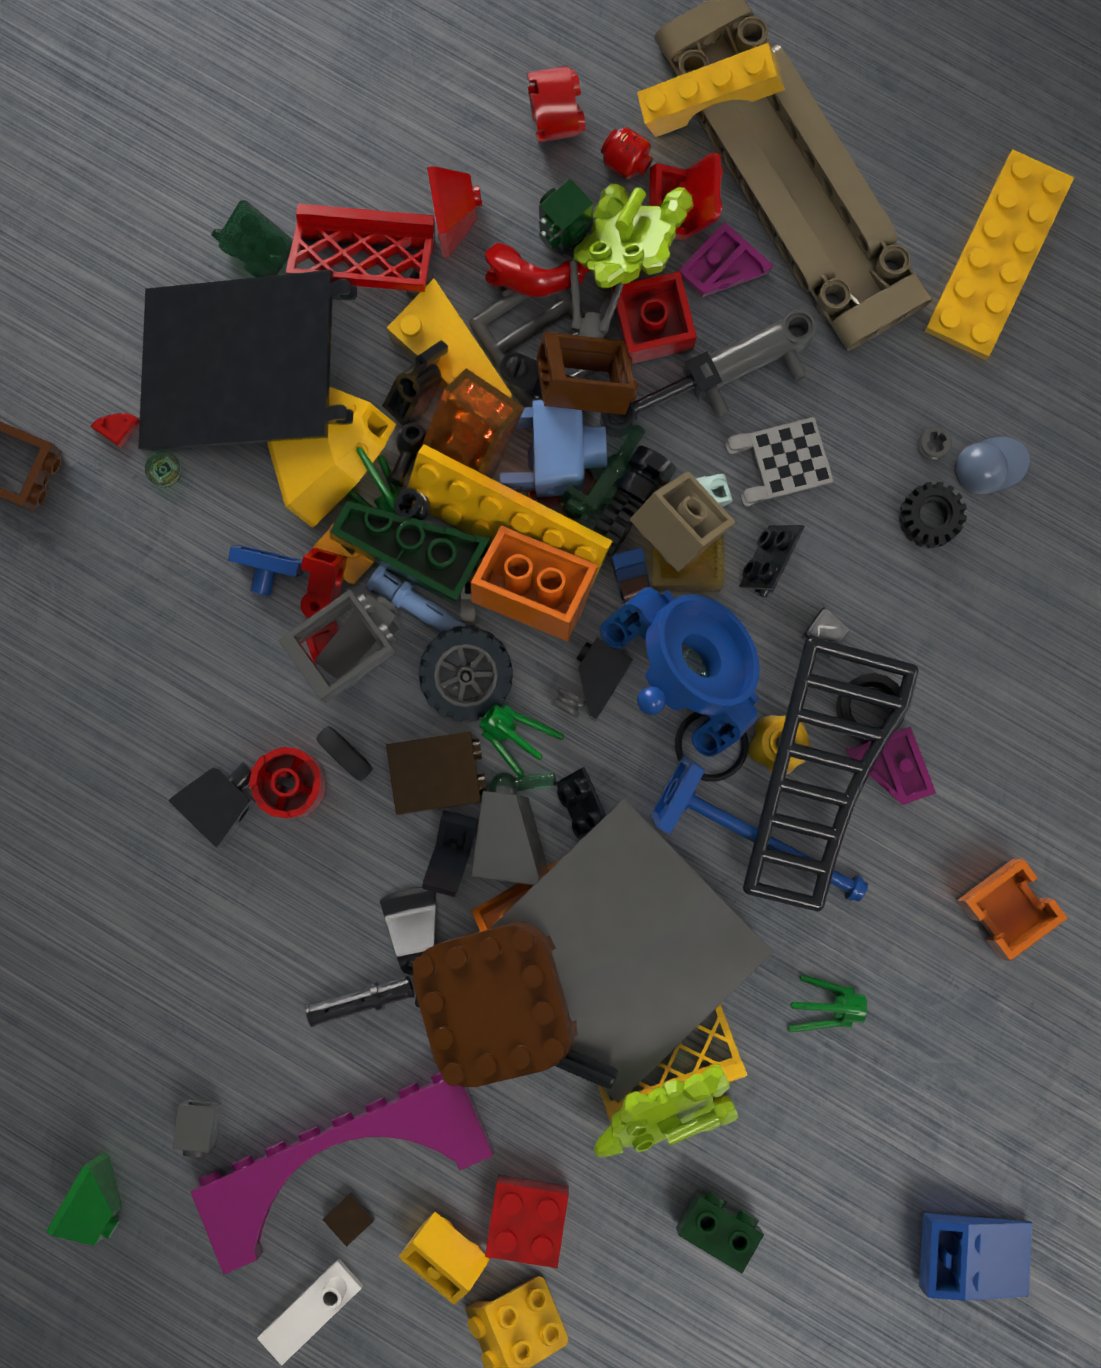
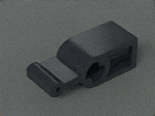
[382,340,448,426]

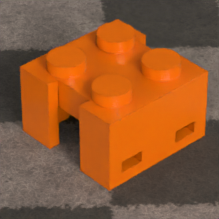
[956,859,1068,961]

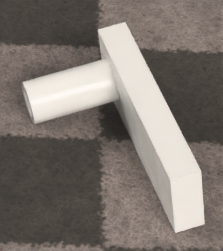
[257,1259,363,1366]

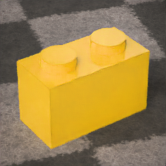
[398,1212,490,1305]

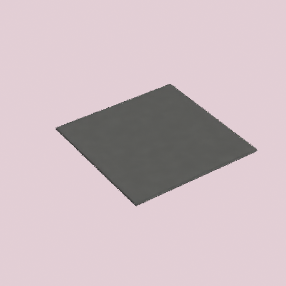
[489,798,773,1103]

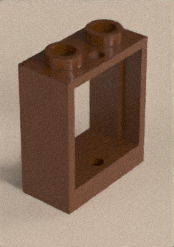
[536,332,638,415]
[0,422,62,513]

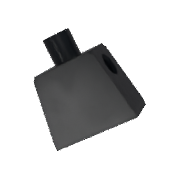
[168,761,256,848]

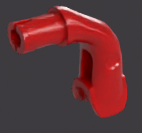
[485,243,590,297]

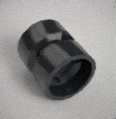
[613,445,677,504]

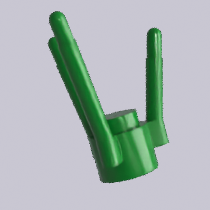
[347,447,400,515]
[479,704,564,778]
[787,975,867,1033]

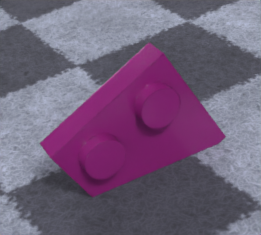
[846,726,936,805]

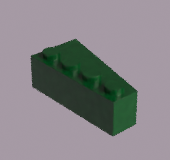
[330,501,490,605]

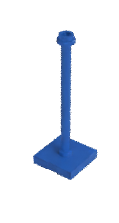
[650,755,868,902]

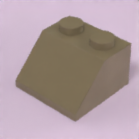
[629,471,736,572]

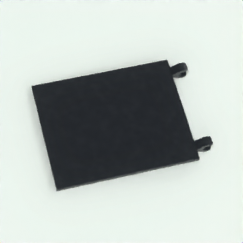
[138,270,357,450]

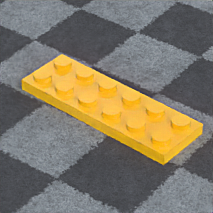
[924,149,1074,360]
[407,444,612,590]

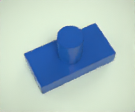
[228,545,304,595]

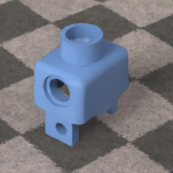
[498,400,607,498]

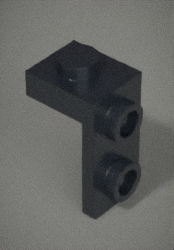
[422,810,478,897]

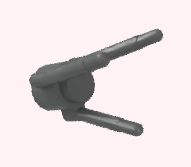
[570,260,624,339]

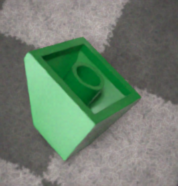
[46,1153,122,1246]

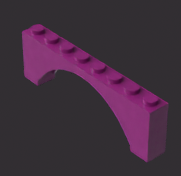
[190,1072,494,1275]

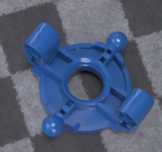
[600,588,760,757]

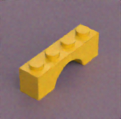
[637,43,785,137]

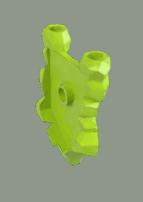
[573,184,694,288]
[594,1064,739,1158]

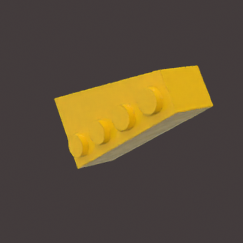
[387,278,513,430]

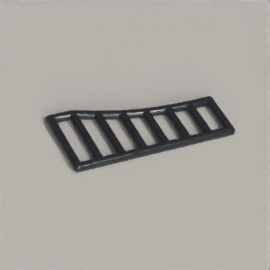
[743,637,919,912]

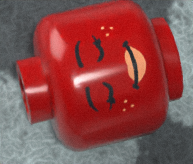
[600,127,653,180]

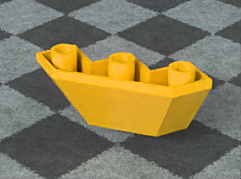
[267,387,396,528]

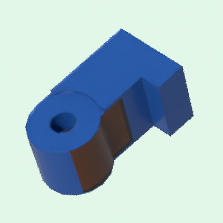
[611,548,651,604]

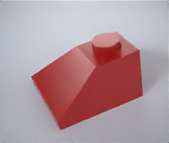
[427,166,482,259]

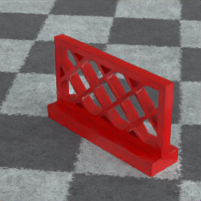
[286,203,435,292]

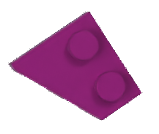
[678,222,773,298]

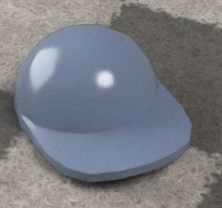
[955,436,1030,494]

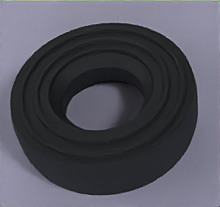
[316,726,373,781]

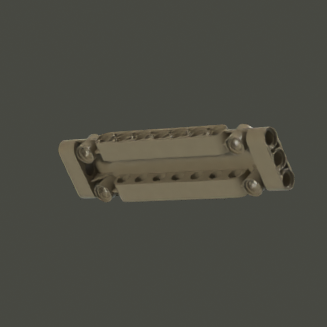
[654,0,932,351]

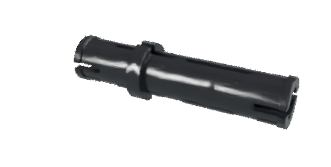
[305,976,415,1027]

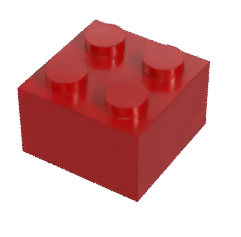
[611,271,697,364]
[485,1174,569,1269]

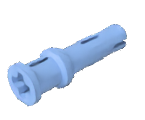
[365,566,467,633]

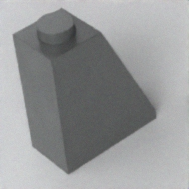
[471,786,549,885]

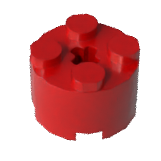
[526,65,586,143]
[249,747,327,819]

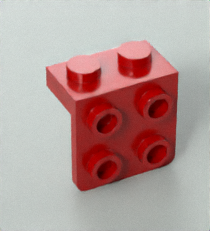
[649,152,723,241]

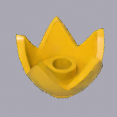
[748,715,811,775]

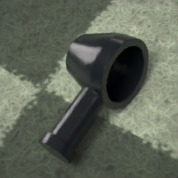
[387,423,431,487]

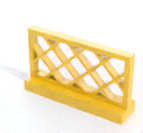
[598,1004,747,1124]

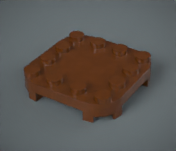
[413,921,578,1087]

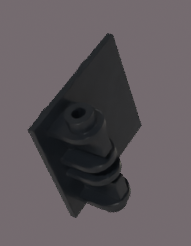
[739,525,805,598]
[555,767,606,840]

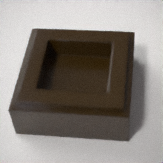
[323,1192,375,1247]

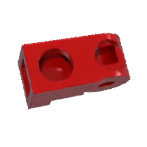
[300,547,347,619]

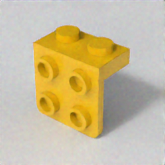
[465,1277,568,1368]

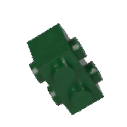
[538,179,594,255]
[676,1190,764,1274]

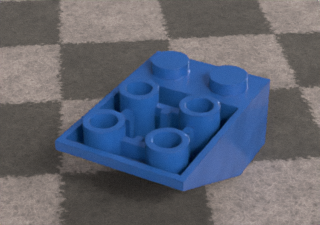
[919,1213,1032,1301]

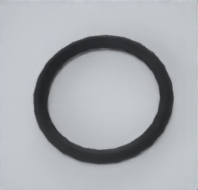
[675,712,749,782]

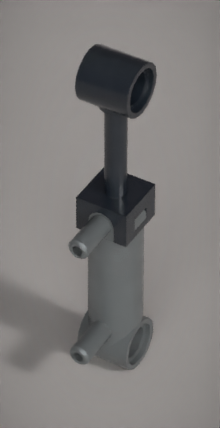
[600,309,816,438]

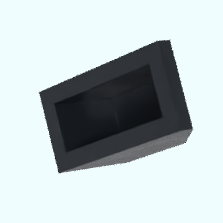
[576,637,633,722]

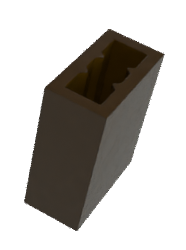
[386,731,487,816]

